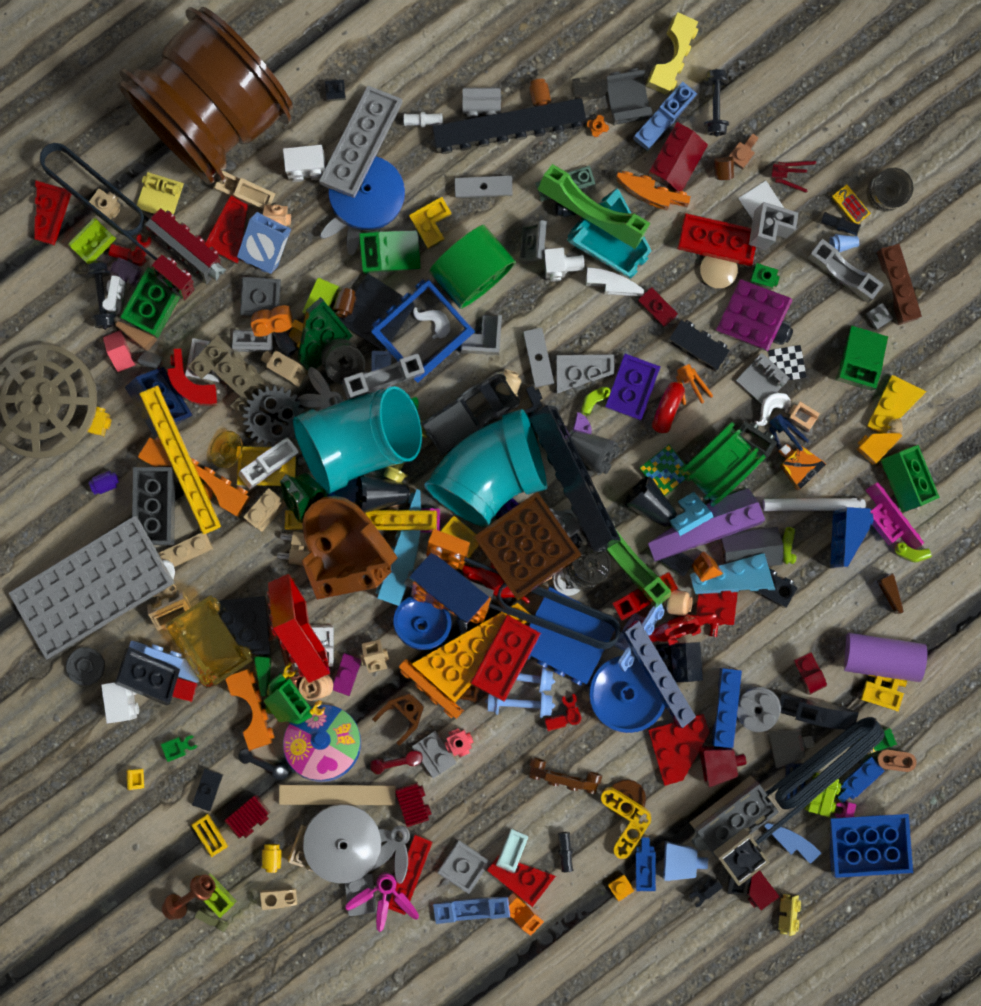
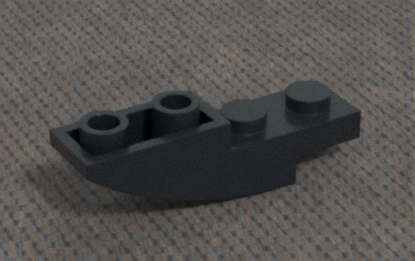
[780,692,859,730]

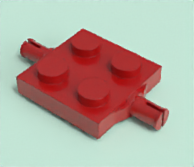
[696,591,738,637]

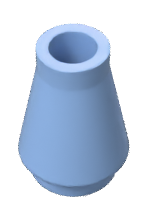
[829,234,859,253]

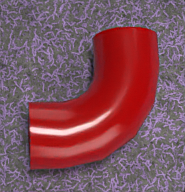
[652,382,685,433]

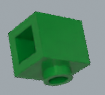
[749,263,780,290]

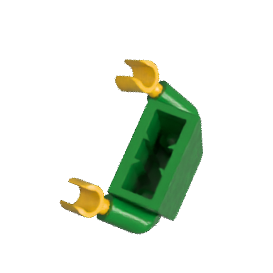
[264,663,325,724]

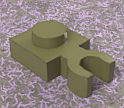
[195,907,230,932]

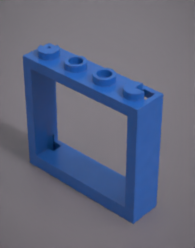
[371,278,475,383]

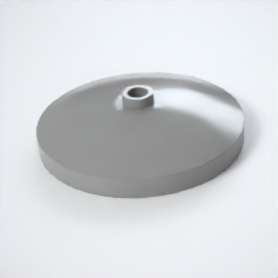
[303,804,381,883]

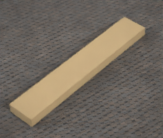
[279,784,396,805]

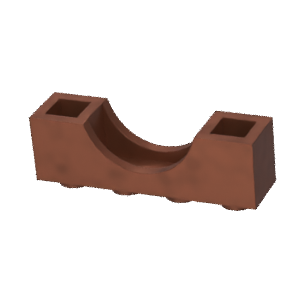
[877,243,922,325]

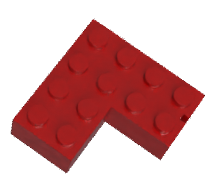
[267,574,330,683]

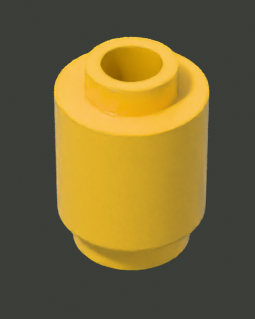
[262,844,282,873]

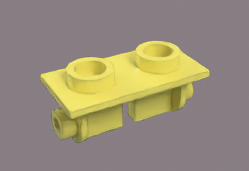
[778,894,801,936]

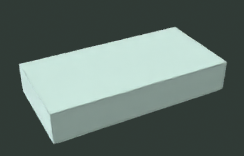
[496,829,528,873]

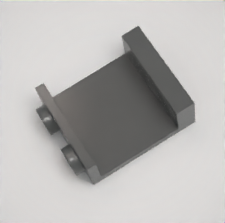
[606,68,652,125]

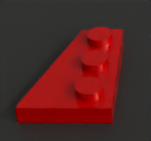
[35,180,72,246]
[205,196,248,264]
[486,855,556,907]

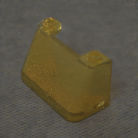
[165,595,253,688]

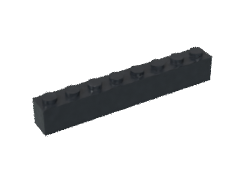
[433,98,586,154]
[529,405,621,552]

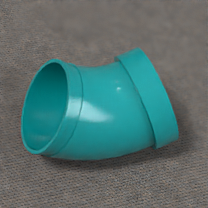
[293,386,422,494]
[425,409,547,527]

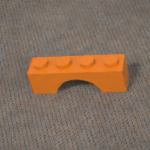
[225,669,275,751]

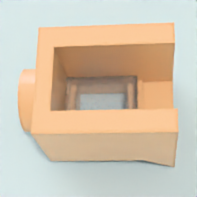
[788,401,820,432]

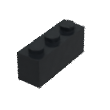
[668,320,730,372]

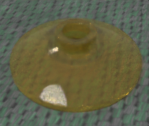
[210,431,243,468]

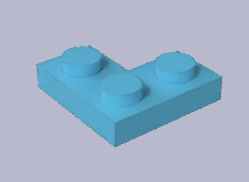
[670,492,713,536]

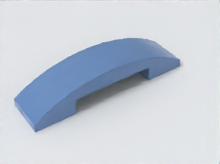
[433,897,510,924]

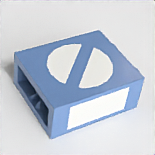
[237,212,291,274]

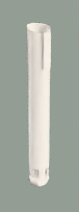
[762,498,866,511]

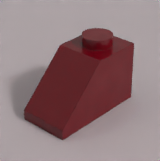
[747,870,779,910]

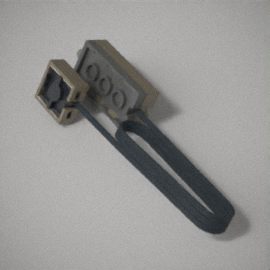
[690,717,885,886]

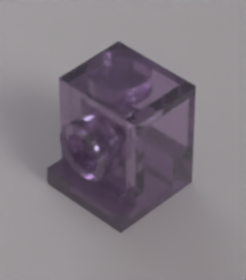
[110,258,143,287]

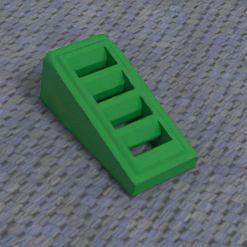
[254,656,272,696]

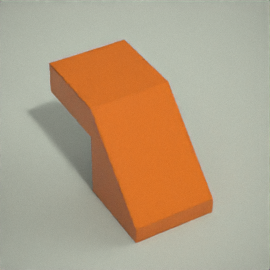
[508,893,544,936]

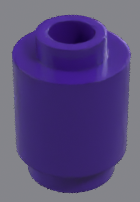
[89,470,119,495]

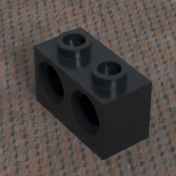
[754,568,798,608]

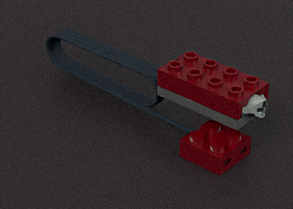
[39,143,226,301]

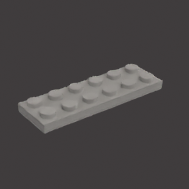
[319,86,403,198]

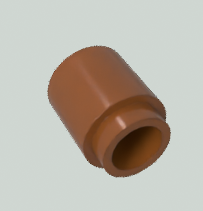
[529,79,551,106]

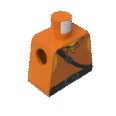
[778,443,826,491]

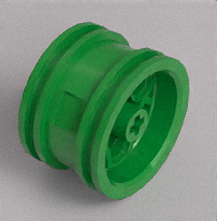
[679,422,766,507]

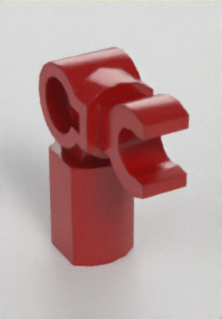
[109,234,152,266]
[545,694,582,731]

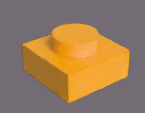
[608,874,635,901]

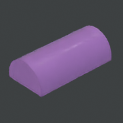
[844,633,927,682]

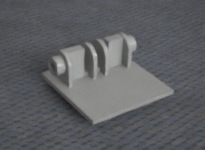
[736,353,790,404]

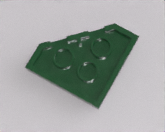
[297,297,353,371]

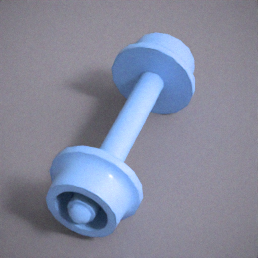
[516,667,555,693]
[485,692,555,718]

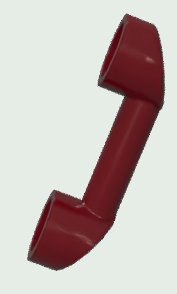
[370,749,423,775]

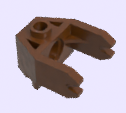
[372,693,424,746]

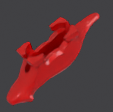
[462,562,530,604]
[648,613,717,645]

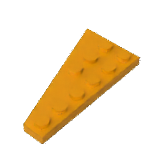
[412,603,530,703]

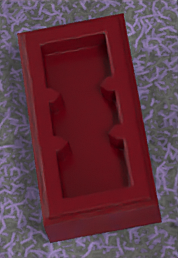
[638,287,678,328]

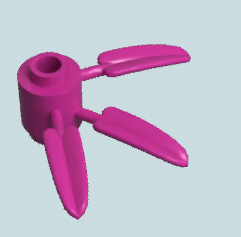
[345,872,419,932]

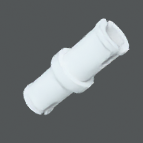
[404,112,443,127]

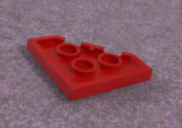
[648,714,709,786]

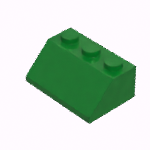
[881,445,940,513]

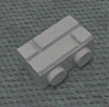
[463,88,501,118]

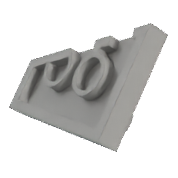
[556,354,614,394]

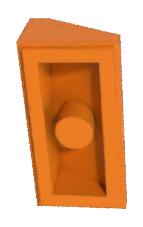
[692,551,723,582]

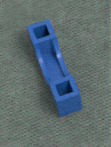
[711,668,742,748]

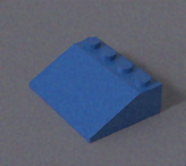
[830,507,874,569]
[830,814,913,878]

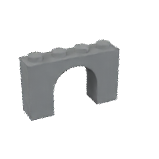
[342,354,425,400]

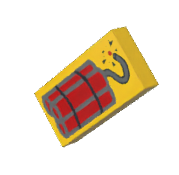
[831,184,871,224]

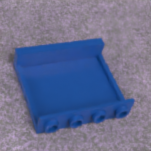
[528,587,615,686]

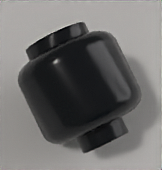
[773,320,793,345]

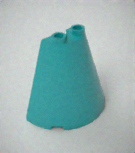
[566,189,652,279]

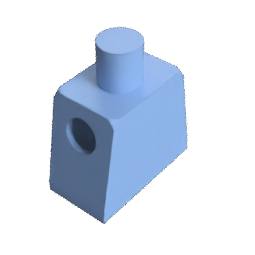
[663,841,708,881]

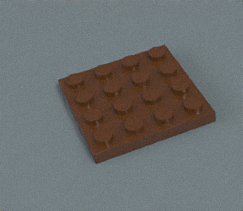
[474,492,582,600]

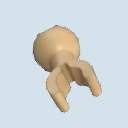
[152,584,177,607]

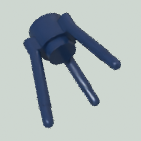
[769,414,809,451]

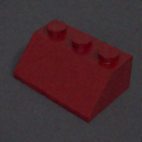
[648,122,708,192]

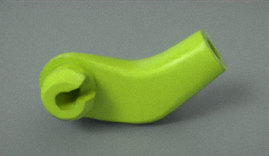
[580,387,611,416]
[782,527,797,564]
[895,542,932,563]

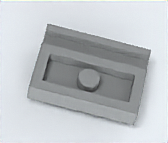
[412,730,457,779]
[345,873,377,916]

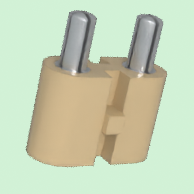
[277,531,310,566]

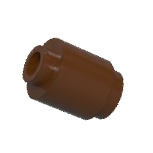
[333,288,356,318]

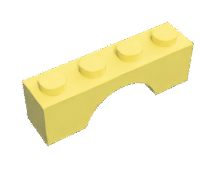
[645,12,698,95]

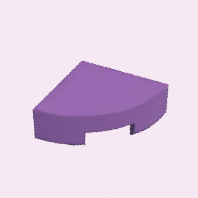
[573,412,592,434]

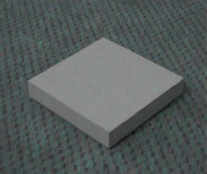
[437,840,491,894]

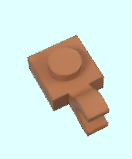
[729,134,759,169]

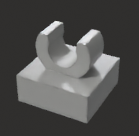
[865,303,893,330]

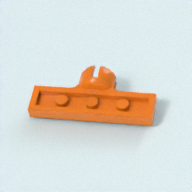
[399,659,464,719]

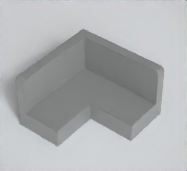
[461,314,502,355]

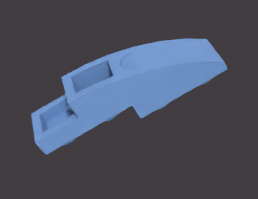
[633,82,697,151]

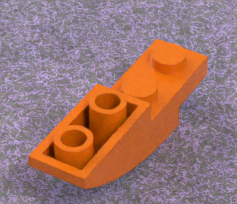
[616,171,691,211]

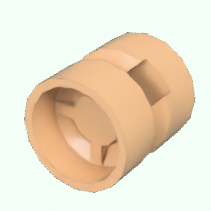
[299,675,333,701]

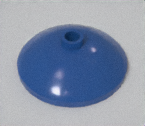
[393,597,451,650]

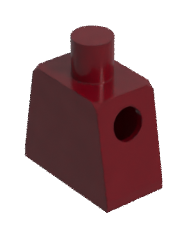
[699,747,747,787]

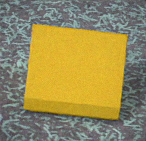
[126,769,144,790]

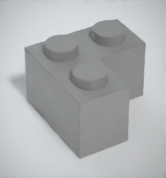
[749,202,799,250]

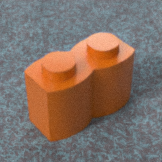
[251,305,293,337]

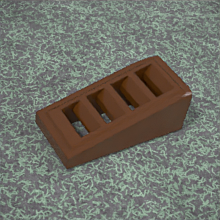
[877,573,904,614]

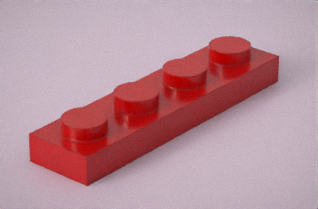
[388,834,433,915]

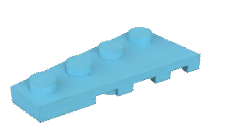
[690,553,775,594]

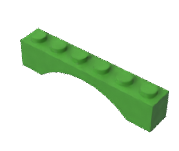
[538,164,651,249]
[606,530,671,608]

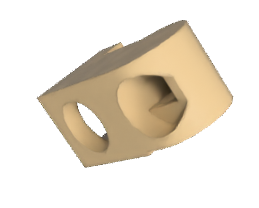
[260,888,298,910]

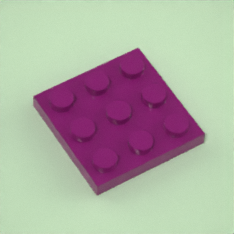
[716,279,793,352]

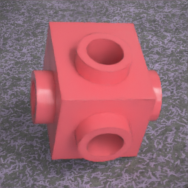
[445,728,474,758]

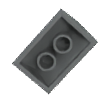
[721,527,783,566]

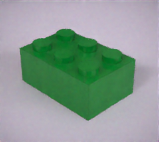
[121,267,180,338]

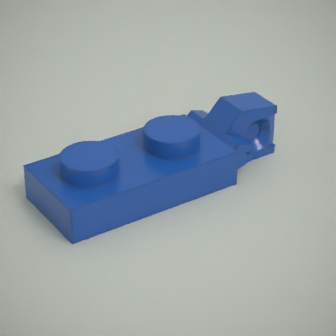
[836,756,884,803]
[635,836,656,891]

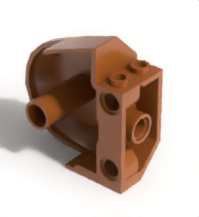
[302,496,398,600]

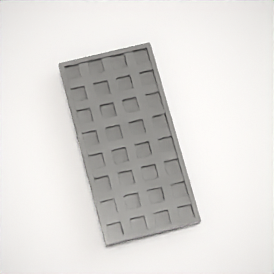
[9,516,175,660]

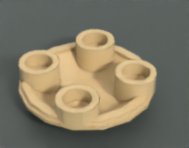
[700,256,738,288]

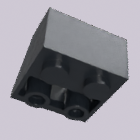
[656,642,703,683]

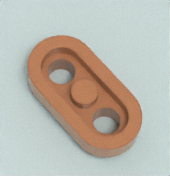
[877,749,917,772]

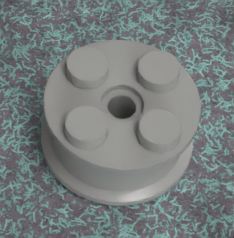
[737,687,781,732]

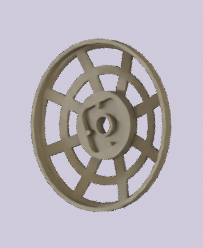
[0,344,97,459]

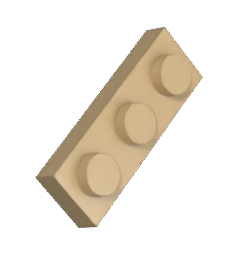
[158,533,214,567]

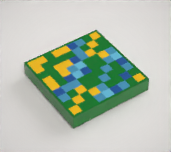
[639,444,688,496]

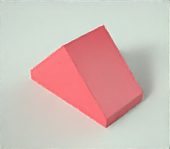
[103,330,136,373]

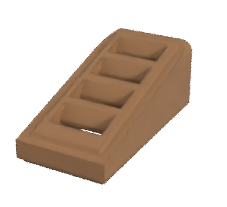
[116,321,157,351]

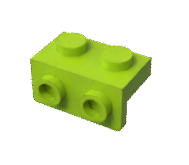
[68,218,116,264]

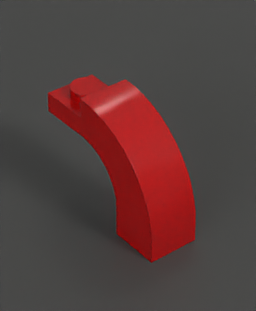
[167,349,217,406]
[612,572,678,620]

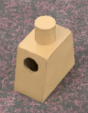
[261,351,308,388]

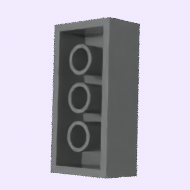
[132,467,175,545]

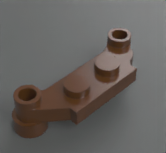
[529,757,603,794]

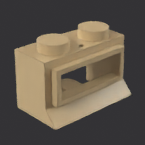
[244,488,286,532]
[147,590,193,631]

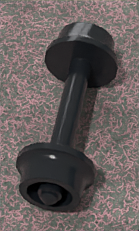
[704,68,729,137]
[85,261,117,330]

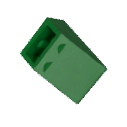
[359,231,421,274]
[836,326,888,391]

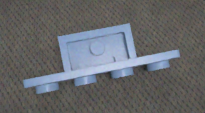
[615,604,664,672]
[129,641,204,683]

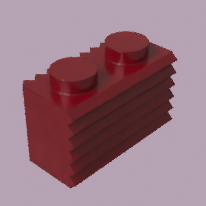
[395,782,432,827]
[225,795,271,839]

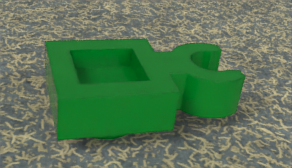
[161,735,198,762]

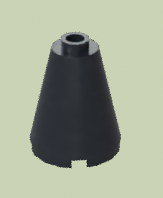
[356,475,410,513]
[624,476,677,527]

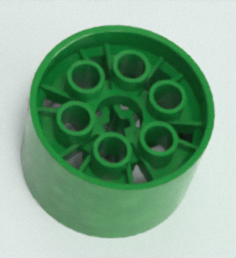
[429,224,516,309]

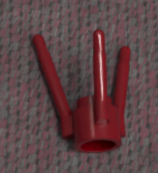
[771,161,816,193]

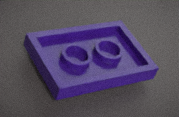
[605,354,661,421]

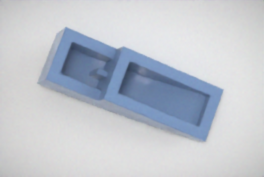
[763,822,821,864]

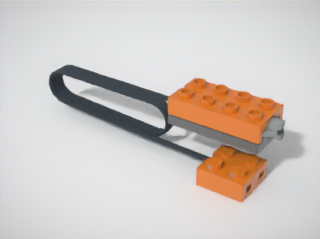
[404,529,621,649]

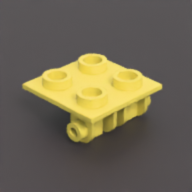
[137,172,184,215]

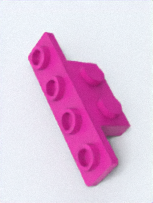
[866,482,924,549]

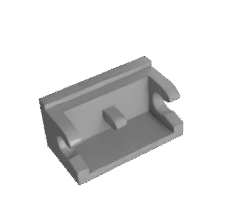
[232,330,273,353]

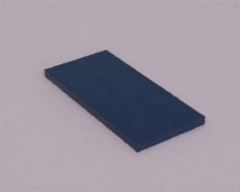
[410,553,489,624]

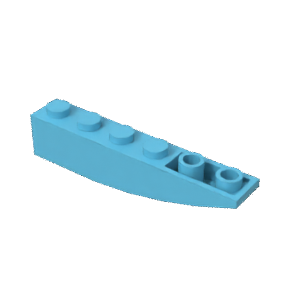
[376,489,421,606]

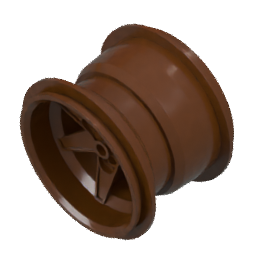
[118,7,293,185]

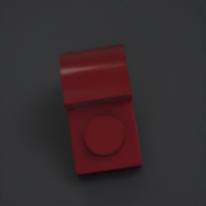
[793,652,827,695]

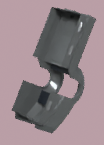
[421,372,520,455]

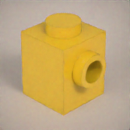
[87,407,112,437]

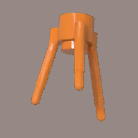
[676,364,713,405]

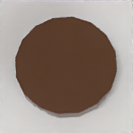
[607,779,646,818]

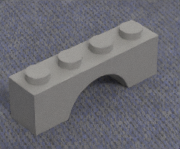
[807,239,884,303]

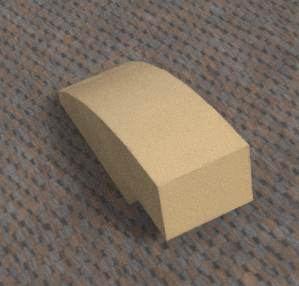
[212,171,275,210]

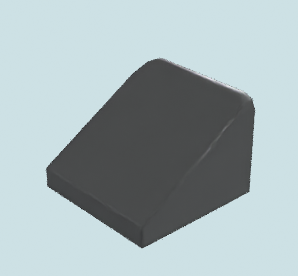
[138,351,163,369]

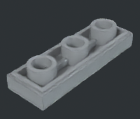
[455,176,513,198]
[523,328,554,388]

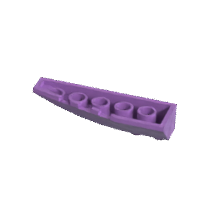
[648,488,765,562]

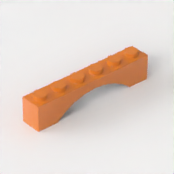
[138,437,251,517]

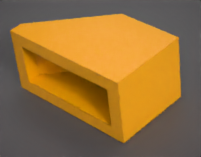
[856,433,902,465]

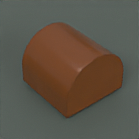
[714,156,734,180]

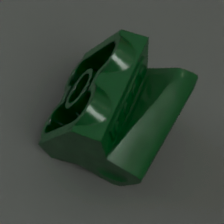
[280,473,326,523]

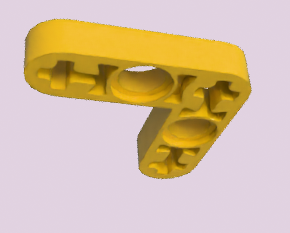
[601,787,652,859]

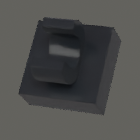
[325,79,346,102]

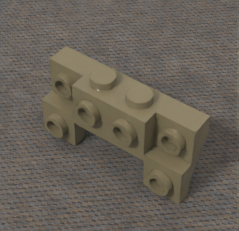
[188,335,272,419]

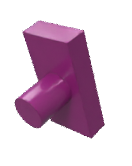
[333,653,362,696]

